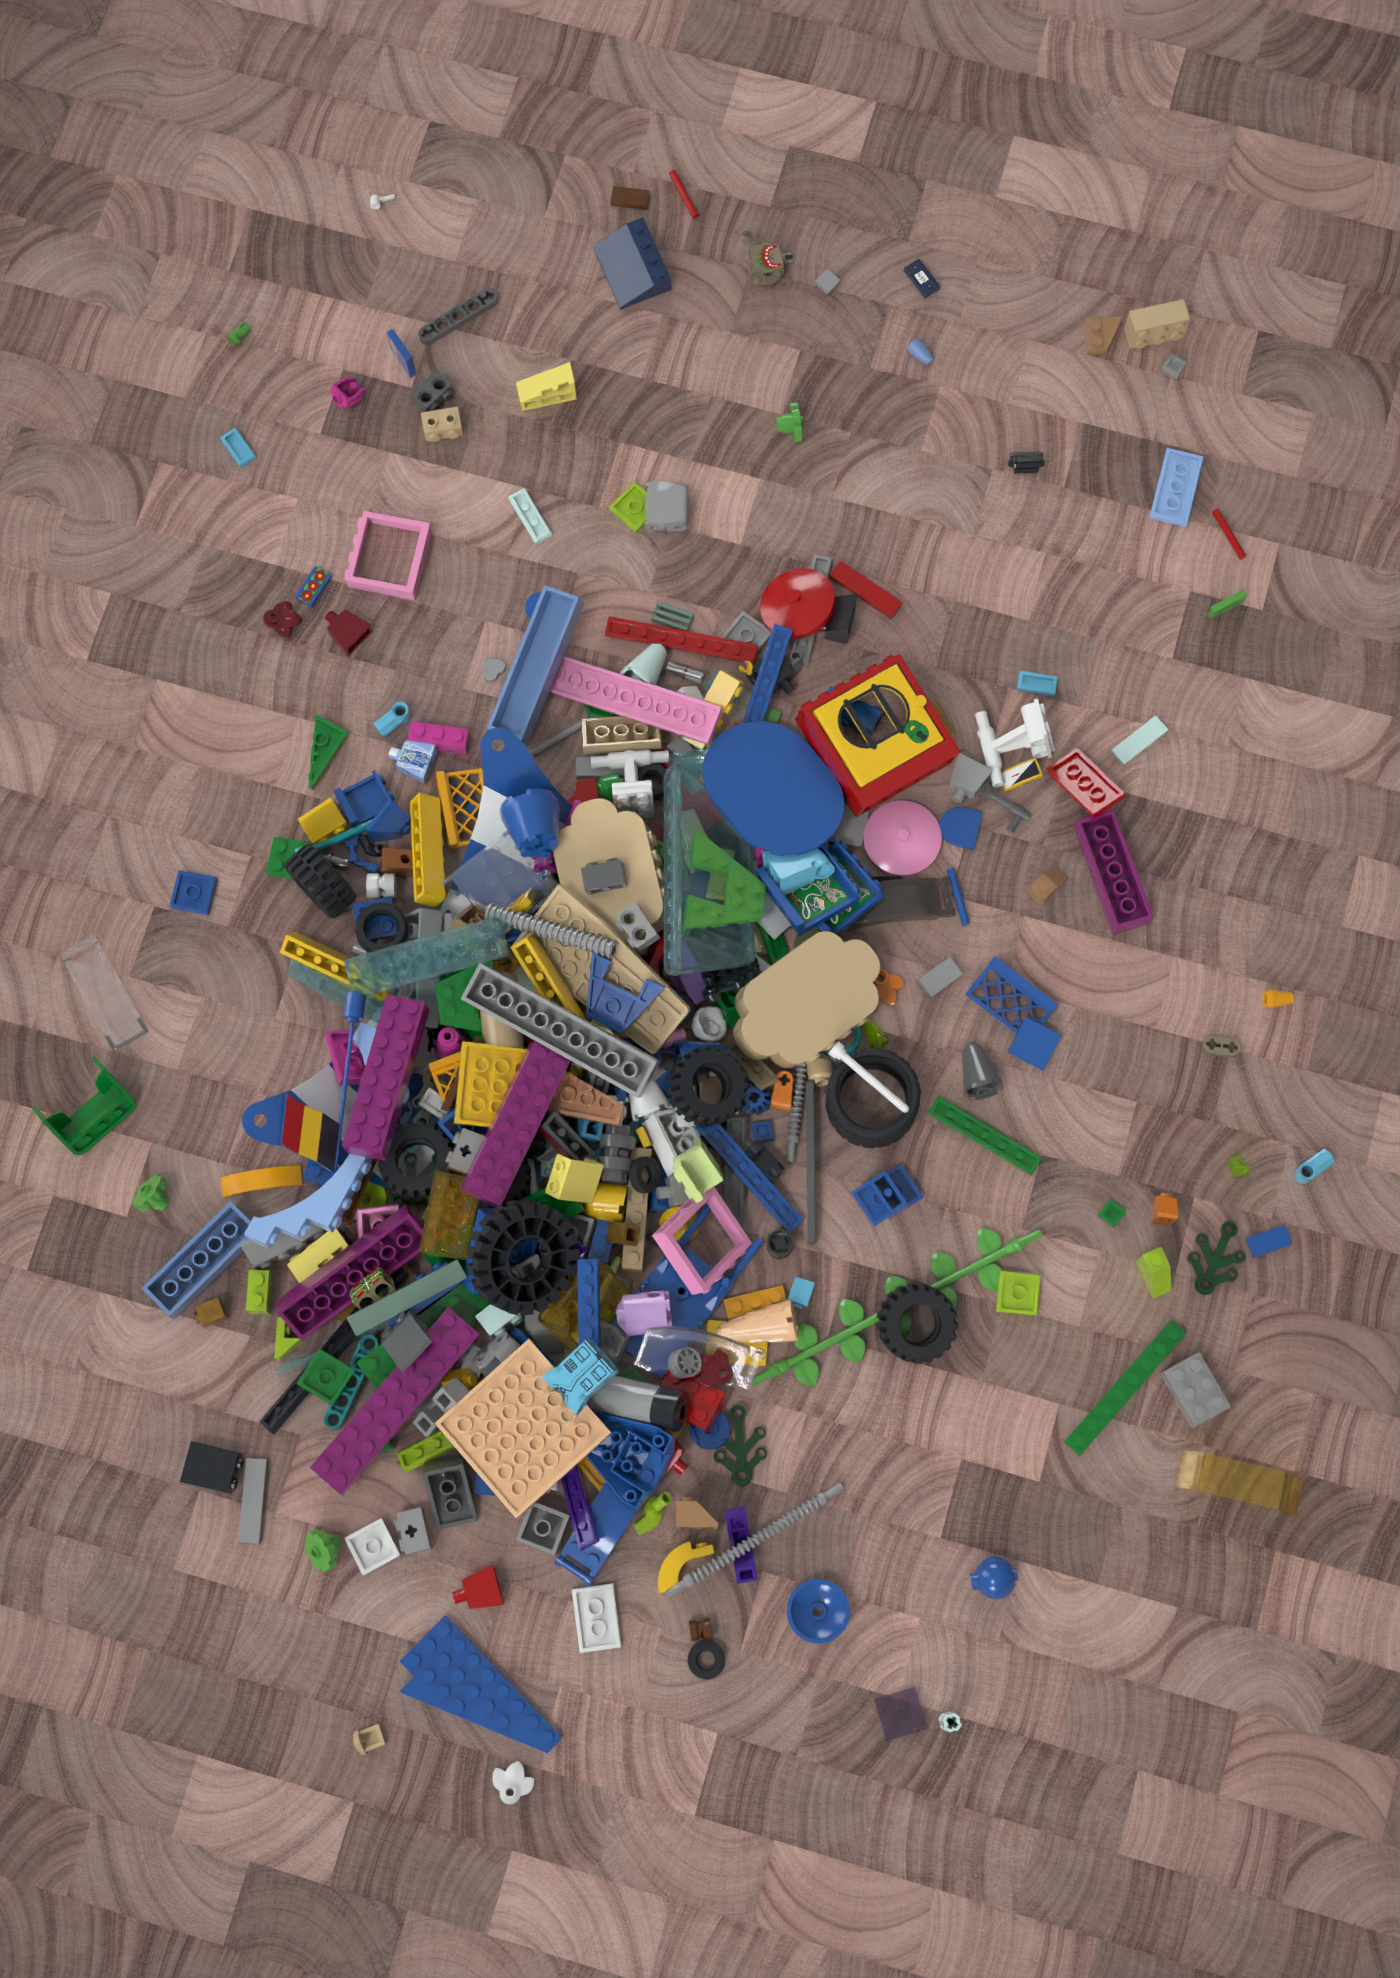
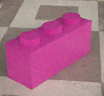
[408,721,470,755]

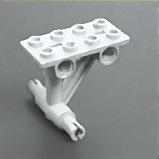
[975,698,1055,788]
[591,749,669,822]

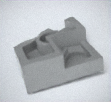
[600,1320,629,1368]

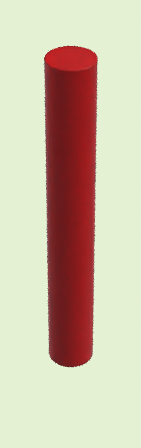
[669,170,699,219]
[1212,508,1246,560]

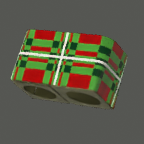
[350,1267,396,1310]

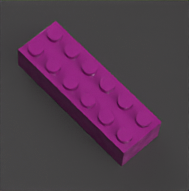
[1074,809,1154,935]

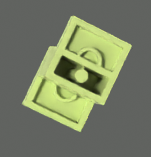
[672,1136,723,1203]

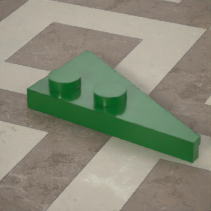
[308,714,349,790]

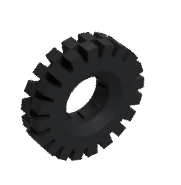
[467,1199,579,1316]

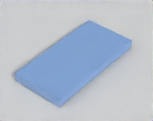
[1149,448,1204,527]

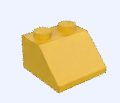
[298,797,349,845]

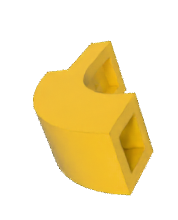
[658,1541,714,1593]

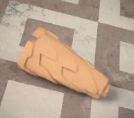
[717,1300,799,1343]

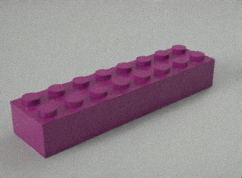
[342,994,430,1161]
[459,1041,571,1208]
[275,1204,433,1341]

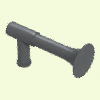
[979,781,1032,833]

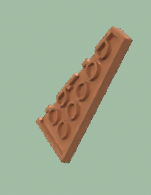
[524,1046,626,1127]

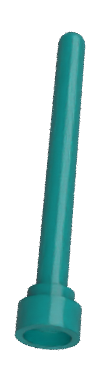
[293,819,373,854]

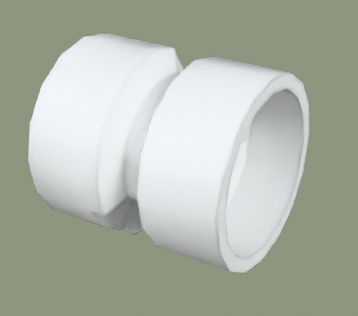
[366,873,397,899]

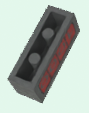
[537,1111,595,1161]

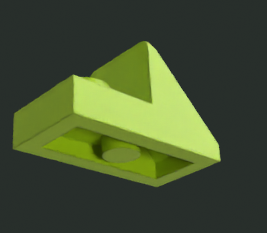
[274,1317,303,1360]

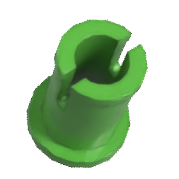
[227,322,251,345]

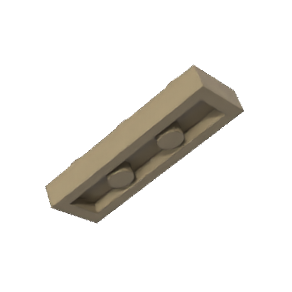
[728,1043,777,1090]

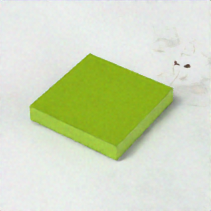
[609,482,648,533]
[996,1270,1041,1316]

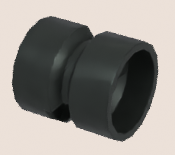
[767,1229,793,1259]

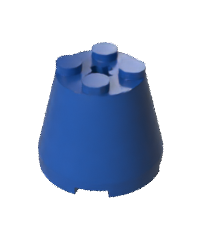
[500,788,560,859]

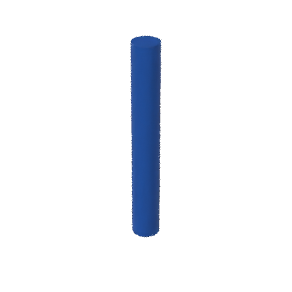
[947,868,970,926]

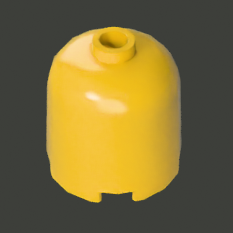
[582,1181,628,1223]

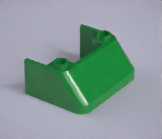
[32,1055,136,1155]

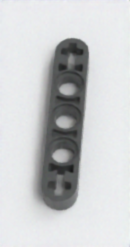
[418,288,498,345]

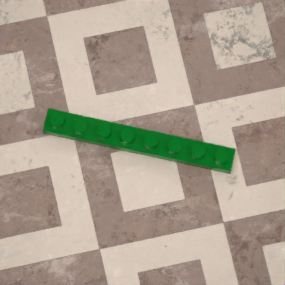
[1064,1320,1187,1456]

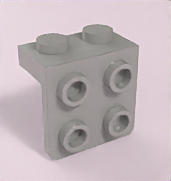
[829,806,869,848]

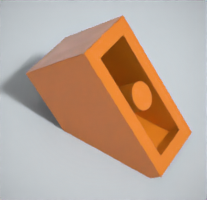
[1151,1193,1178,1225]

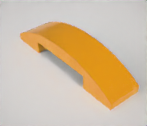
[221,1165,303,1198]

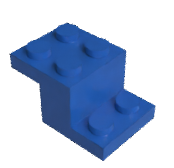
[851,1163,923,1227]

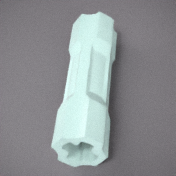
[938,1711,962,1732]

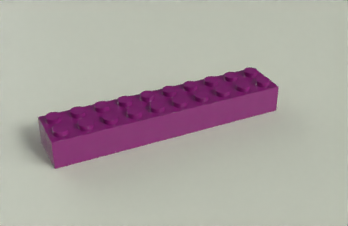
[310,1307,481,1496]

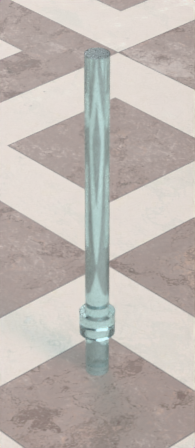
[276,1321,390,1376]

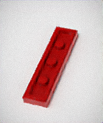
[829,561,903,619]

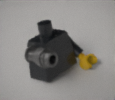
[739,651,804,695]

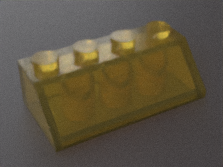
[419,1170,478,1260]

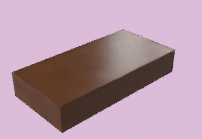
[610,186,650,210]

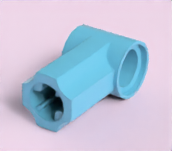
[373,702,411,738]
[1294,1148,1335,1184]

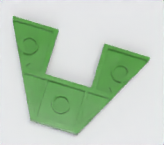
[682,830,766,932]

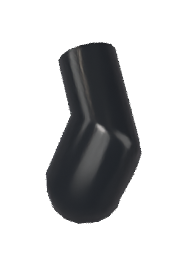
[359,834,384,857]

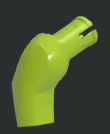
[633,1491,672,1535]

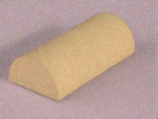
[582,716,662,755]
[480,972,525,1049]

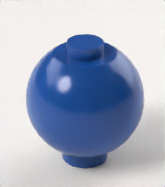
[970,1556,1018,1599]

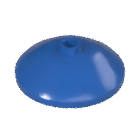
[787,1579,850,1644]

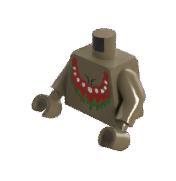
[742,230,793,286]

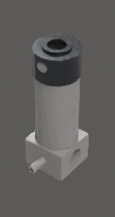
[587,1375,689,1432]

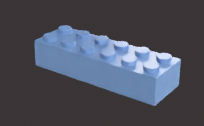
[142,1201,251,1319]

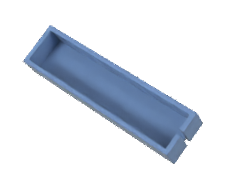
[487,585,585,746]

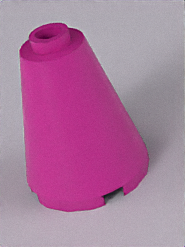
[434,1027,473,1060]

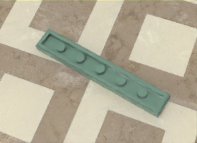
[347,1259,467,1336]

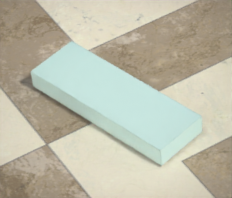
[508,488,552,545]
[1111,716,1168,766]

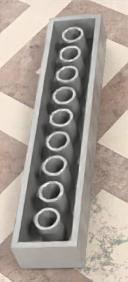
[461,963,661,1098]

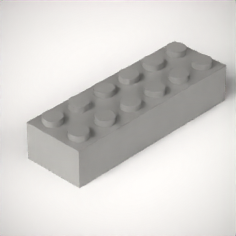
[399,908,443,1031]

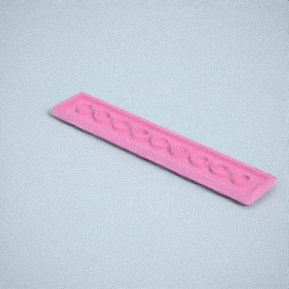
[549,656,723,745]

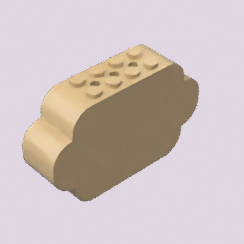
[553,798,671,957]
[733,931,880,1068]

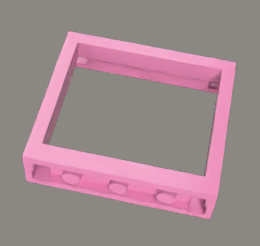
[344,511,432,600]
[652,1187,752,1295]

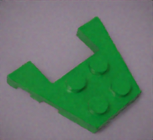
[434,957,494,1032]

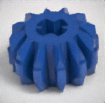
[741,1082,771,1116]

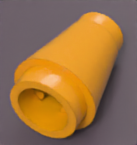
[1262,989,1294,1009]

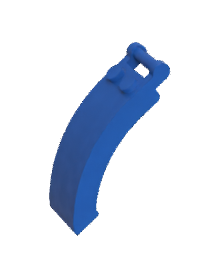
[554,1483,640,1587]

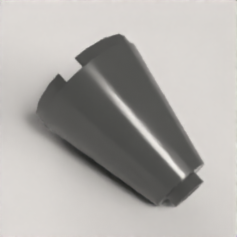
[962,1042,1004,1100]

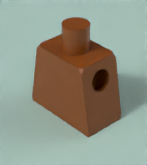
[381,848,413,877]

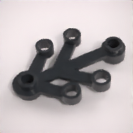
[702,955,760,1002]

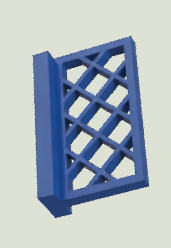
[965,956,1058,1034]

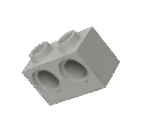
[615,902,661,951]

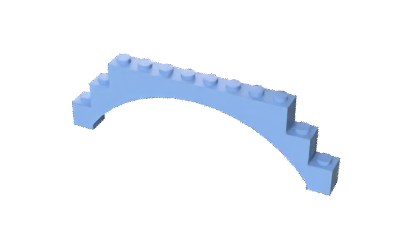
[244,1022,409,1250]

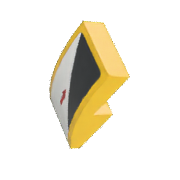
[1001,758,1043,792]

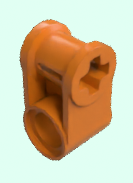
[770,1071,793,1111]

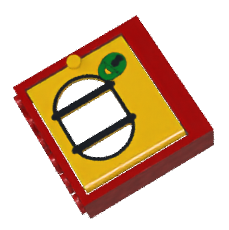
[795,653,961,818]

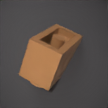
[1027,865,1069,906]

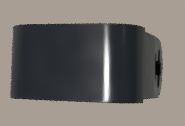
[745,1139,786,1183]

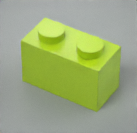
[246,1270,273,1314]

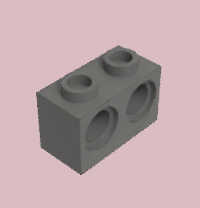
[410,369,454,412]

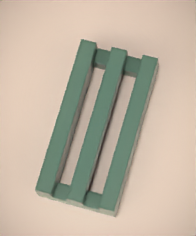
[651,602,694,631]

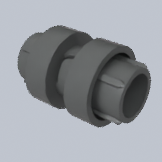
[597,1124,636,1184]

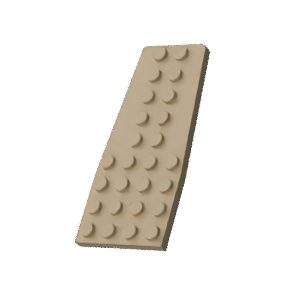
[512,884,690,1054]

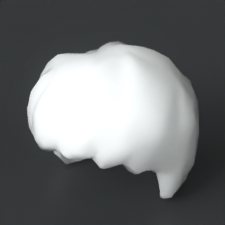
[691,1006,727,1042]

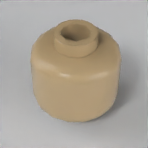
[806,1055,833,1087]

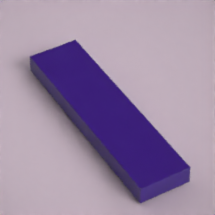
[561,1465,600,1551]

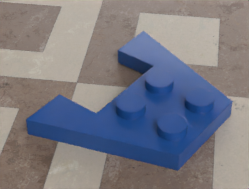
[586,952,665,1034]

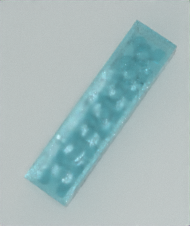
[344,918,510,997]

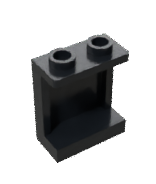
[180,1441,244,1494]

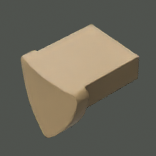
[353,1724,386,1756]

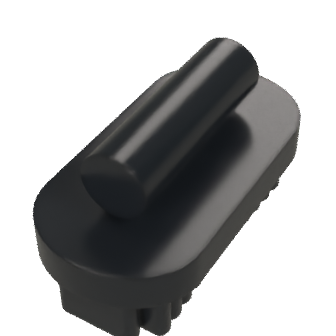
[1008,451,1045,474]

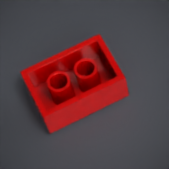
[660,1370,729,1433]

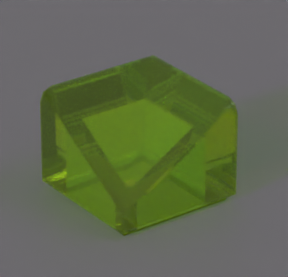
[1227,1155,1252,1179]

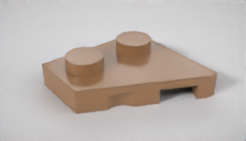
[1085,316,1122,355]

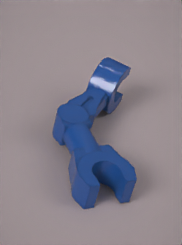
[344,834,381,873]

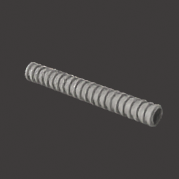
[484,903,617,958]

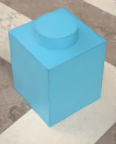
[788,1276,815,1310]

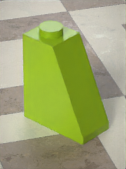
[1136,1247,1172,1299]

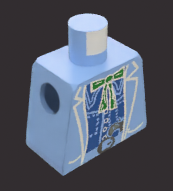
[389,741,438,785]

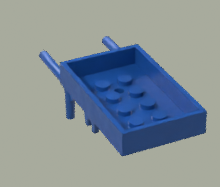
[611,1204,764,1380]

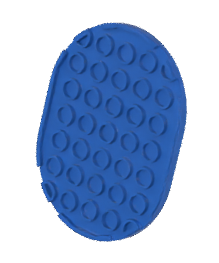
[702,721,844,856]

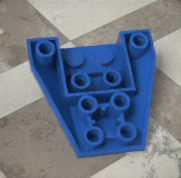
[586,1412,675,1510]

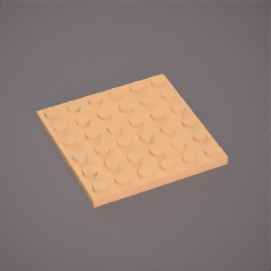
[435,1339,611,1518]

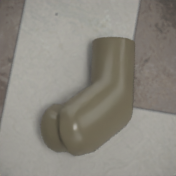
[345,1222,358,1245]

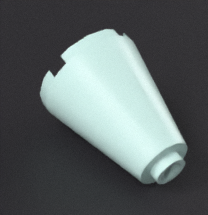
[620,643,667,686]

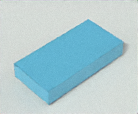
[220,428,256,468]
[1016,670,1058,697]

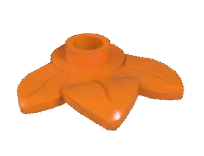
[873,968,905,1005]

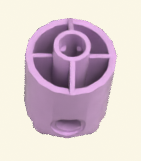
[616,1290,673,1336]

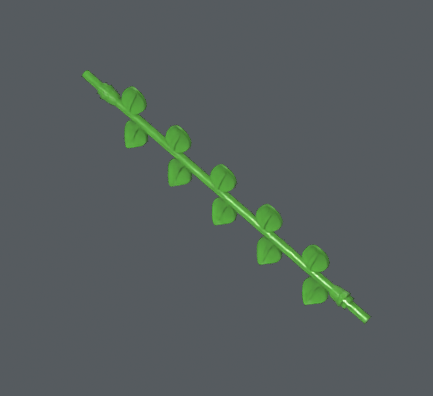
[750,1228,1042,1386]

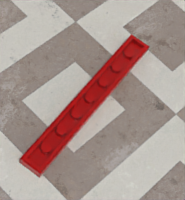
[604,617,758,665]

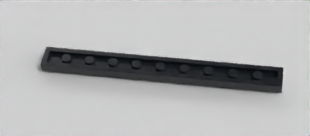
[259,1268,408,1435]

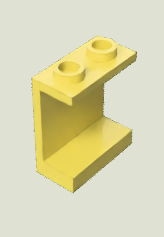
[545,1154,604,1203]

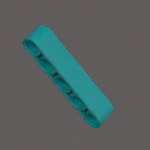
[324,1335,380,1431]

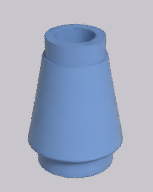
[907,338,935,366]

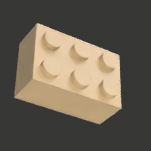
[1124,299,1190,349]

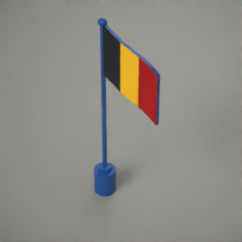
[280,992,366,1176]

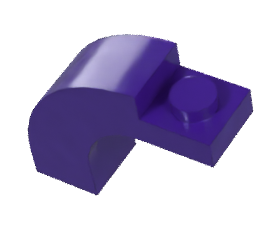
[724,1506,758,1584]

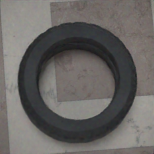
[355,903,408,957]

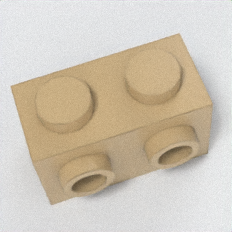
[421,407,463,442]

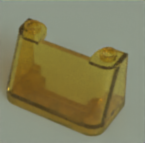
[538,1262,632,1351]

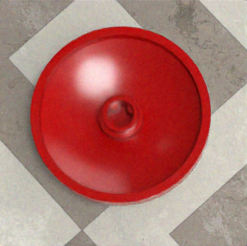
[760,568,836,639]

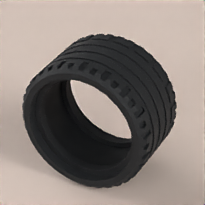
[826,1048,921,1148]

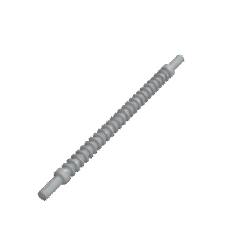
[786,1062,807,1163]
[666,1483,844,1598]

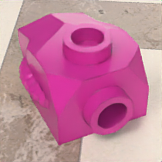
[330,377,367,409]

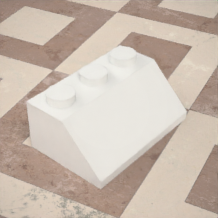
[642,1107,701,1177]

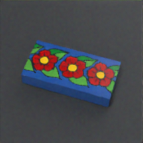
[295,566,332,608]

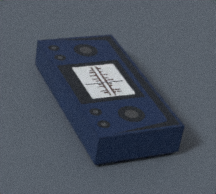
[904,259,940,299]

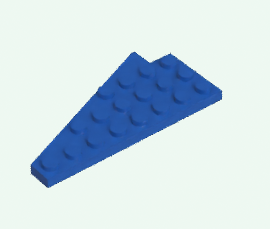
[400,1615,563,1753]

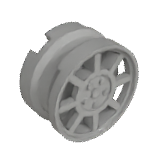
[668,1347,701,1379]

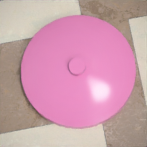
[863,800,942,877]

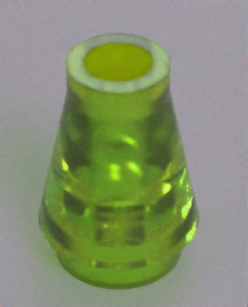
[862,1020,889,1048]

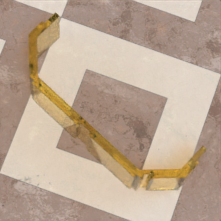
[1175,1450,1303,1516]

